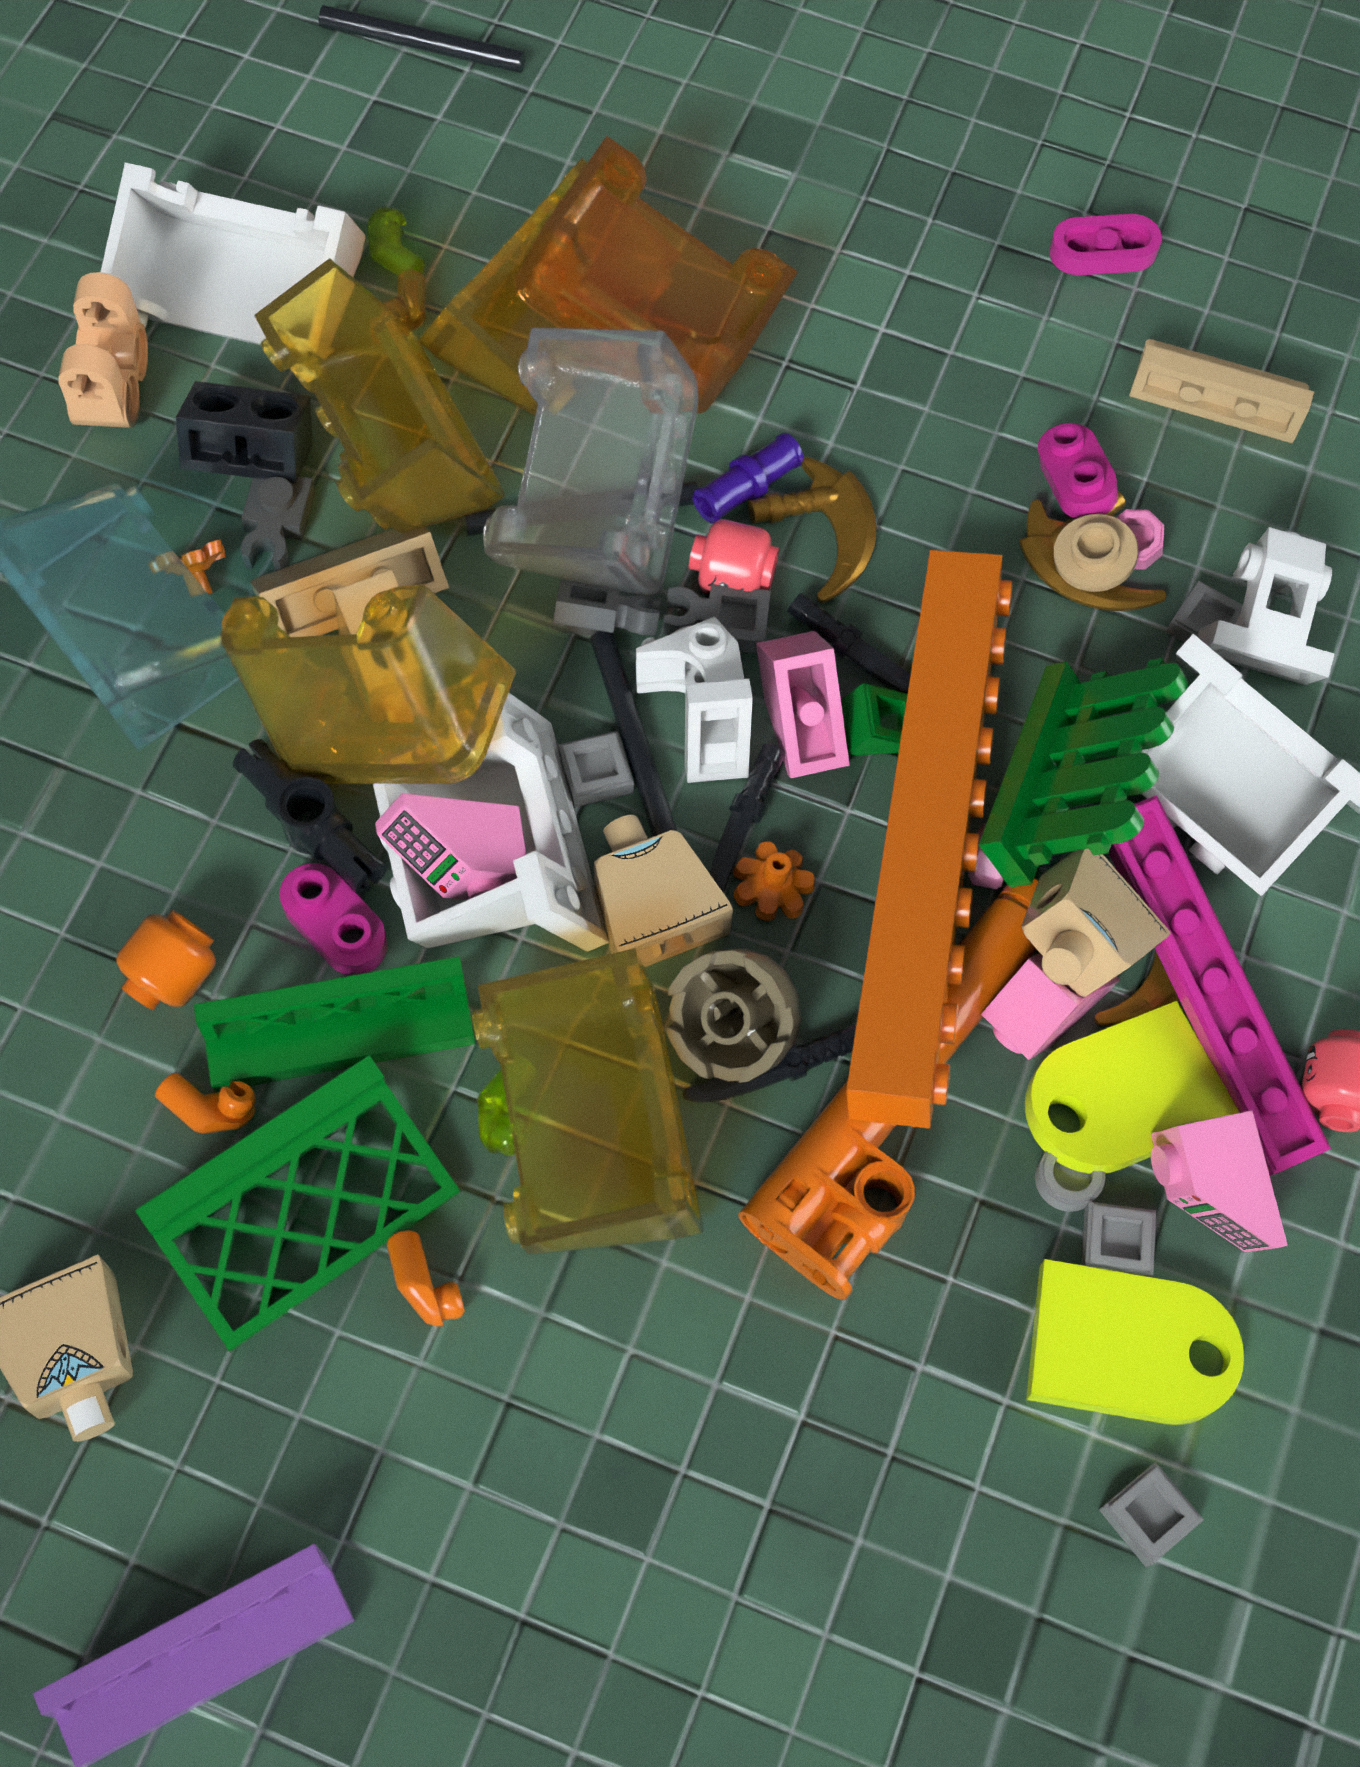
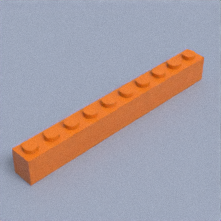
[846,550,1013,1129]

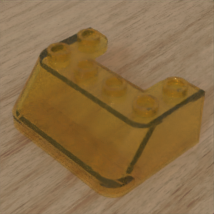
[254,258,505,533]

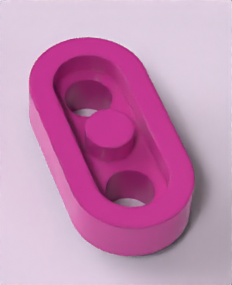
[1049,214,1162,275]
[1038,423,1118,519]
[279,863,388,975]

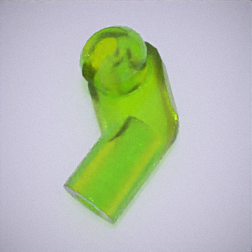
[367,206,425,283]
[477,1056,536,1156]

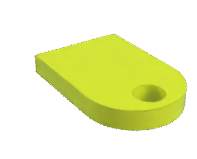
[1025,1001,1240,1174]
[1026,1259,1244,1425]

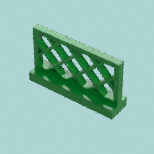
[135,1055,460,1352]

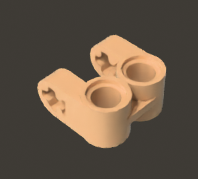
[59,272,148,428]

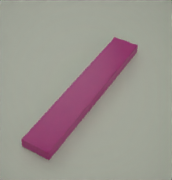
[1109,795,1331,1176]

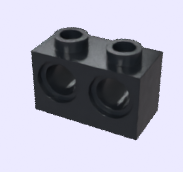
[175,381,313,483]

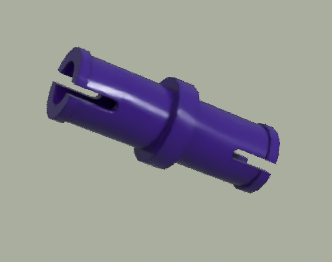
[692,433,804,523]

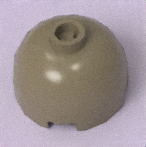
[666,948,802,1083]

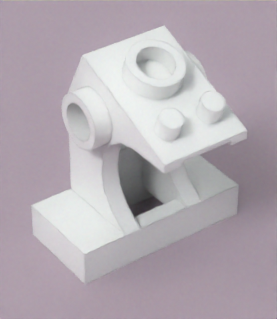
[1197,527,1334,685]
[636,617,753,783]

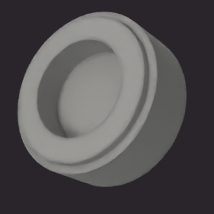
[1035,1151,1106,1212]

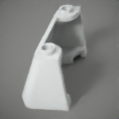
[100,163,366,365]

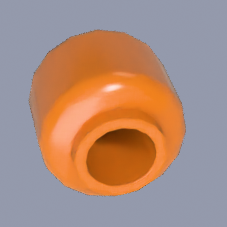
[116,910,216,1010]

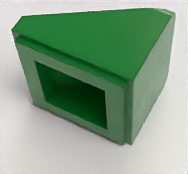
[841,683,908,756]

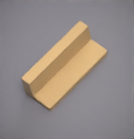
[1129,339,1314,444]
[250,521,449,650]

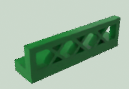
[193,956,475,1093]

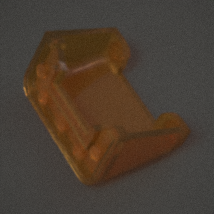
[515,136,798,415]

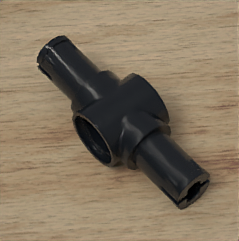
[233,739,387,894]

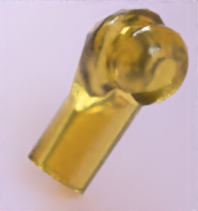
[367,270,426,341]

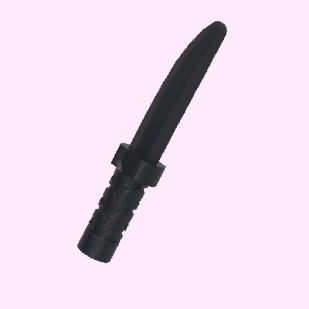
[787,593,911,694]
[710,743,785,893]
[683,1024,856,1102]

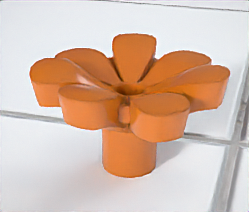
[147,539,226,601]
[733,842,815,921]

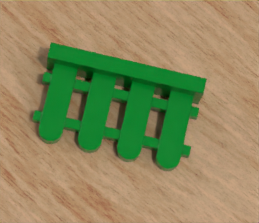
[979,658,1189,888]

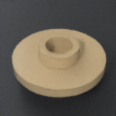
[1054,514,1138,592]

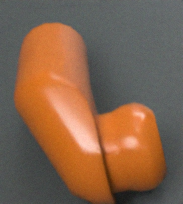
[155,1072,256,1134]
[387,1231,465,1326]

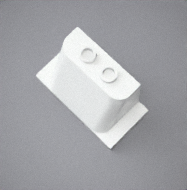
[1141,634,1360,896]
[370,681,609,952]

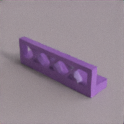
[33,1544,355,1767]

